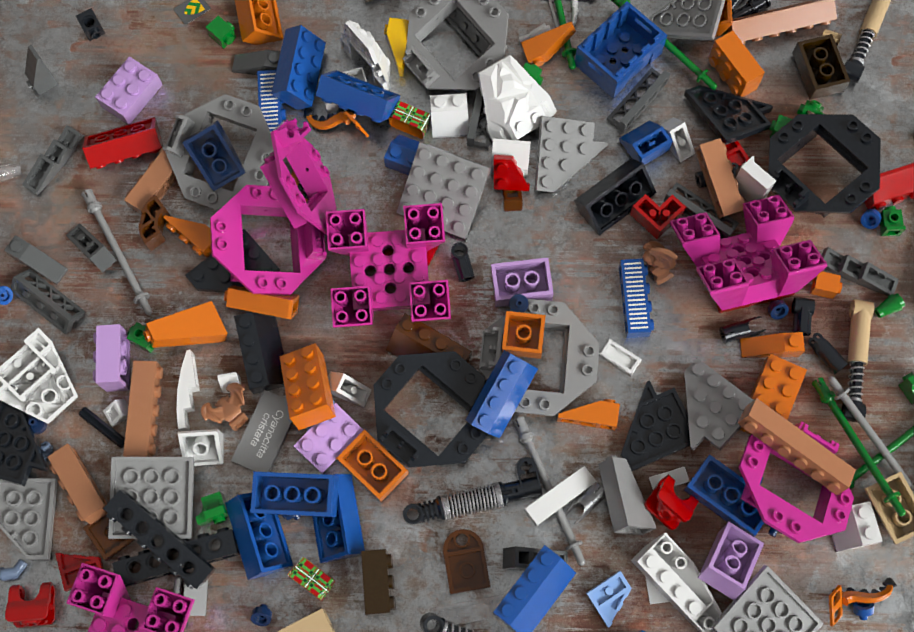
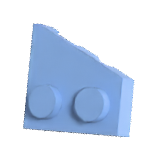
[586,571,632,628]

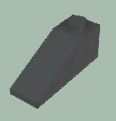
[25,45,58,95]
[232,50,281,75]
[66,223,117,272]
[4,235,68,285]
[503,546,568,571]

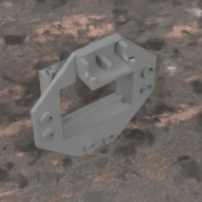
[403,0,509,91]
[163,94,274,210]
[479,299,600,416]

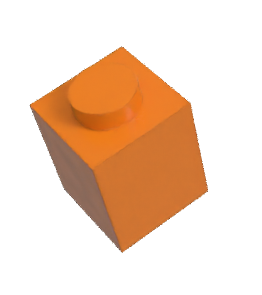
[810,271,842,299]

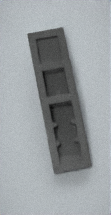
[22,125,84,195]
[822,247,899,296]

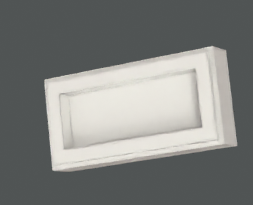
[599,338,642,376]

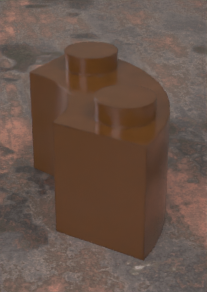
[138,195,171,251]

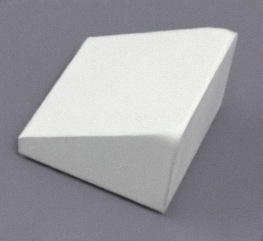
[217,372,241,393]
[103,399,128,427]

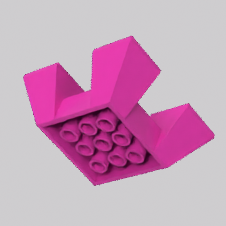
[670,195,827,311]
[326,203,451,328]
[66,563,195,632]

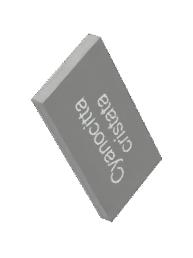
[231,390,293,472]

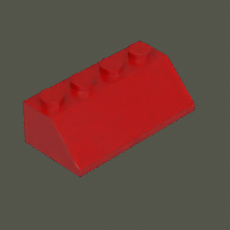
[82,117,162,169]
[864,163,914,211]

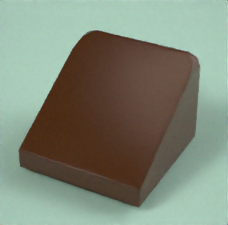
[503,190,523,211]

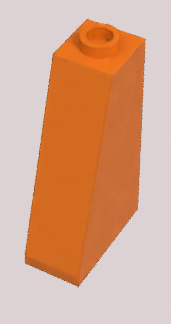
[224,285,300,319]
[143,301,228,348]

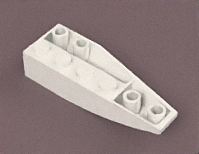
[631,533,722,632]

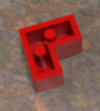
[630,194,686,239]

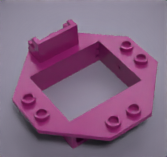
[260,118,337,235]
[210,185,327,295]
[739,421,854,543]

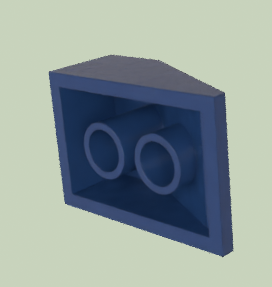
[182,120,246,192]

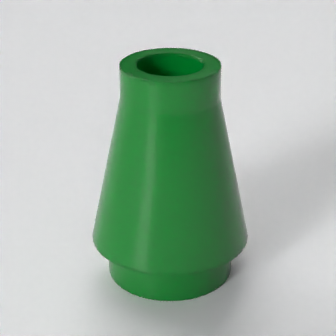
[874,293,905,318]

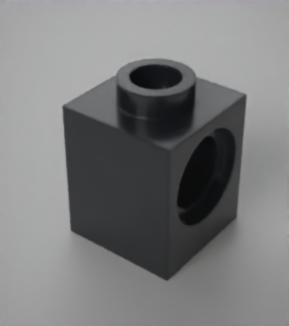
[76,8,105,41]

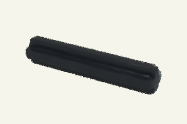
[79,407,125,448]

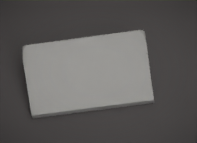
[184,579,208,616]

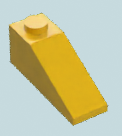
[384,17,409,77]

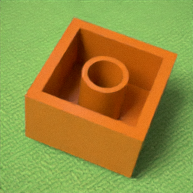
[502,311,546,359]

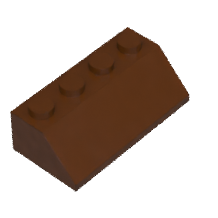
[386,313,472,362]

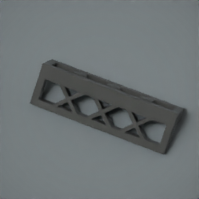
[446,7,492,57]
[607,68,671,133]
[467,88,491,149]
[664,182,739,239]
[10,269,86,334]

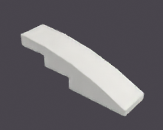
[176,350,200,431]
[524,466,597,526]

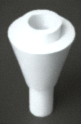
[519,22,551,42]

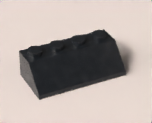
[574,158,657,235]
[234,312,284,394]

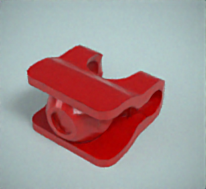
[644,474,698,530]
[5,582,56,628]

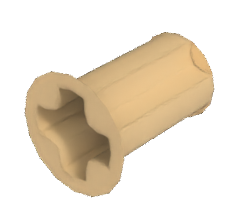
[822,29,842,45]

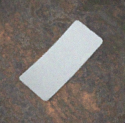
[649,467,689,490]

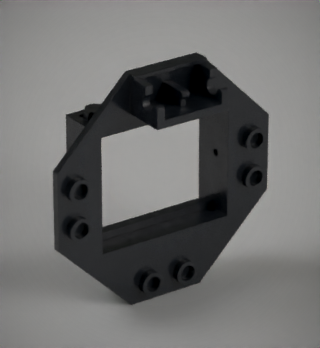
[768,114,881,218]
[373,351,488,468]

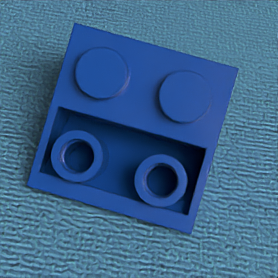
[619,120,673,165]

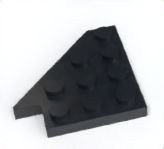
[684,85,773,145]
[185,229,280,293]
[620,380,690,472]
[0,400,48,487]

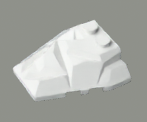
[339,20,391,90]
[478,55,557,143]
[0,328,78,424]

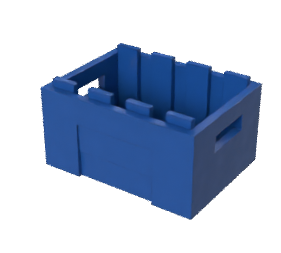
[575,1,667,99]

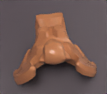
[643,241,678,285]
[201,382,249,431]

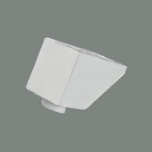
[660,117,695,163]
[328,371,371,407]

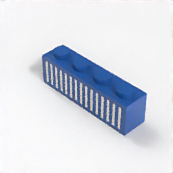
[257,70,286,131]
[619,258,654,338]

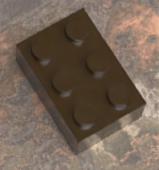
[792,34,850,100]
[361,549,396,617]

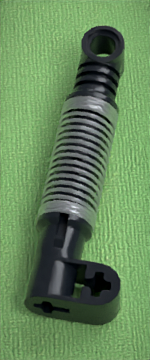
[403,457,542,525]

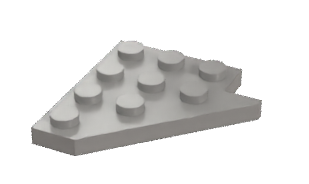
[649,0,725,41]
[534,116,608,193]
[684,358,753,451]
[0,478,58,560]

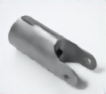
[565,482,606,525]

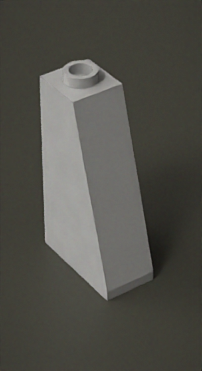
[598,455,656,535]

